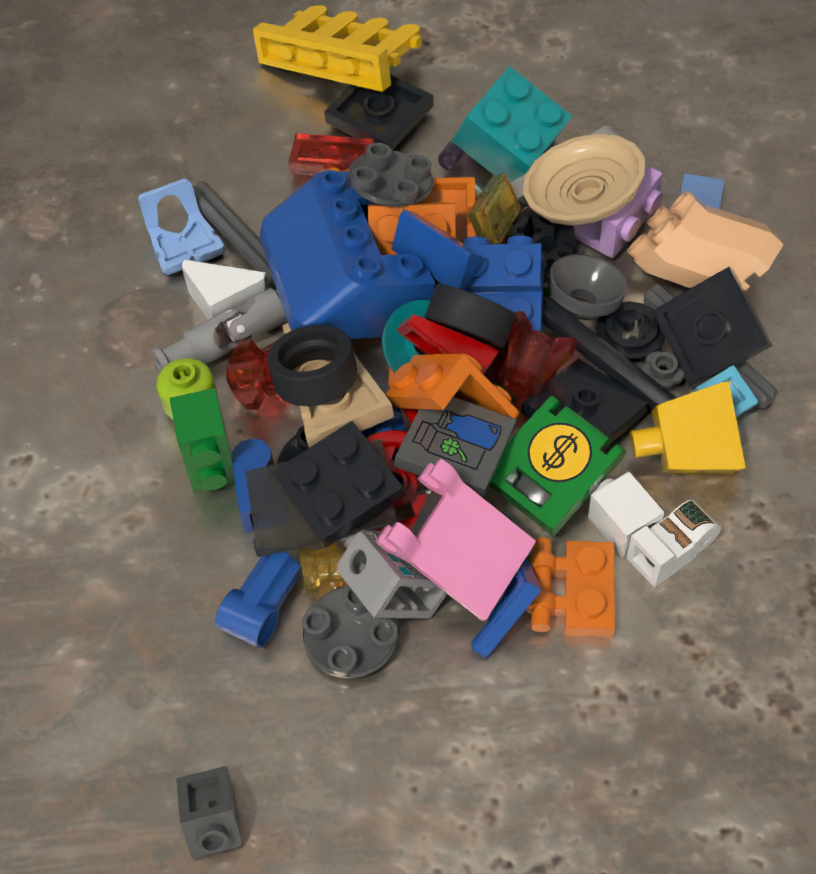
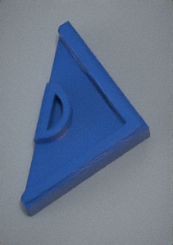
[471,556,542,658]

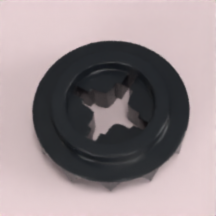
[596,302,665,363]

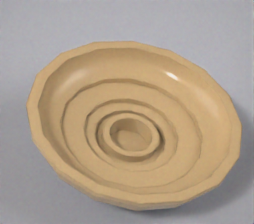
[523,134,645,226]

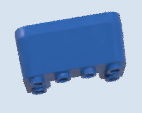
[260,170,435,339]

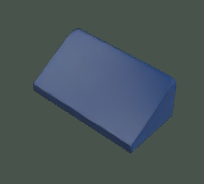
[391,209,483,290]

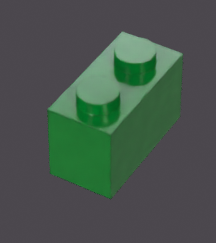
[169,388,235,492]

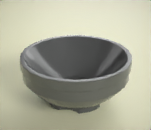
[548,254,627,320]

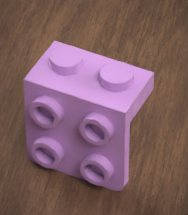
[574,166,663,259]

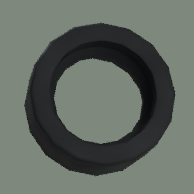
[425,284,517,349]
[267,324,358,406]

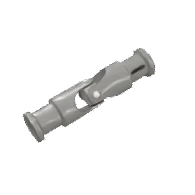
[151,288,288,371]

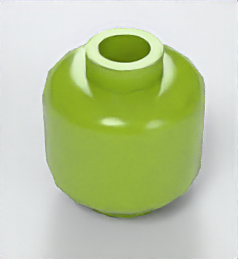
[156,358,218,420]

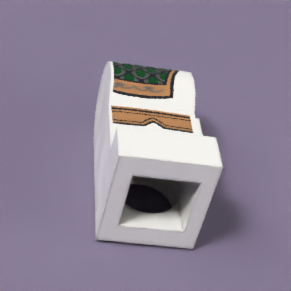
[626,500,721,588]

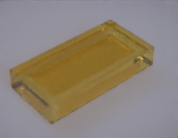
[467,173,521,244]

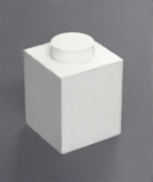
[588,472,664,558]

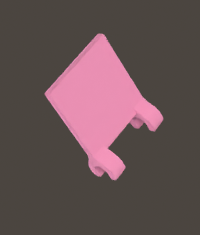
[375,459,536,621]

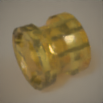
[298,542,345,595]

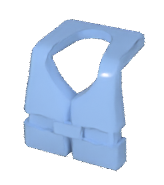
[138,178,225,276]

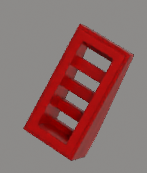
[397,314,499,374]

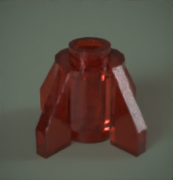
[493,311,578,398]
[226,339,293,410]

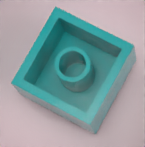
[451,66,572,185]

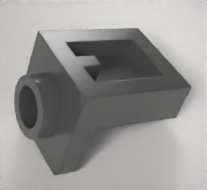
[176,766,242,858]

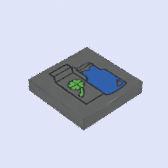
[394,397,517,498]

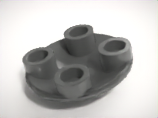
[348,143,433,207]
[302,585,400,678]

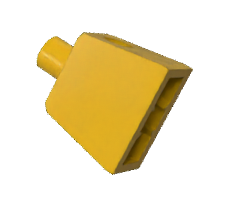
[630,381,746,474]

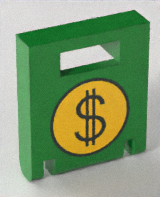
[489,396,626,537]

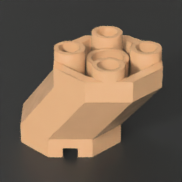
[627,190,784,291]

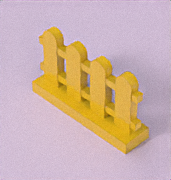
[253,5,422,92]

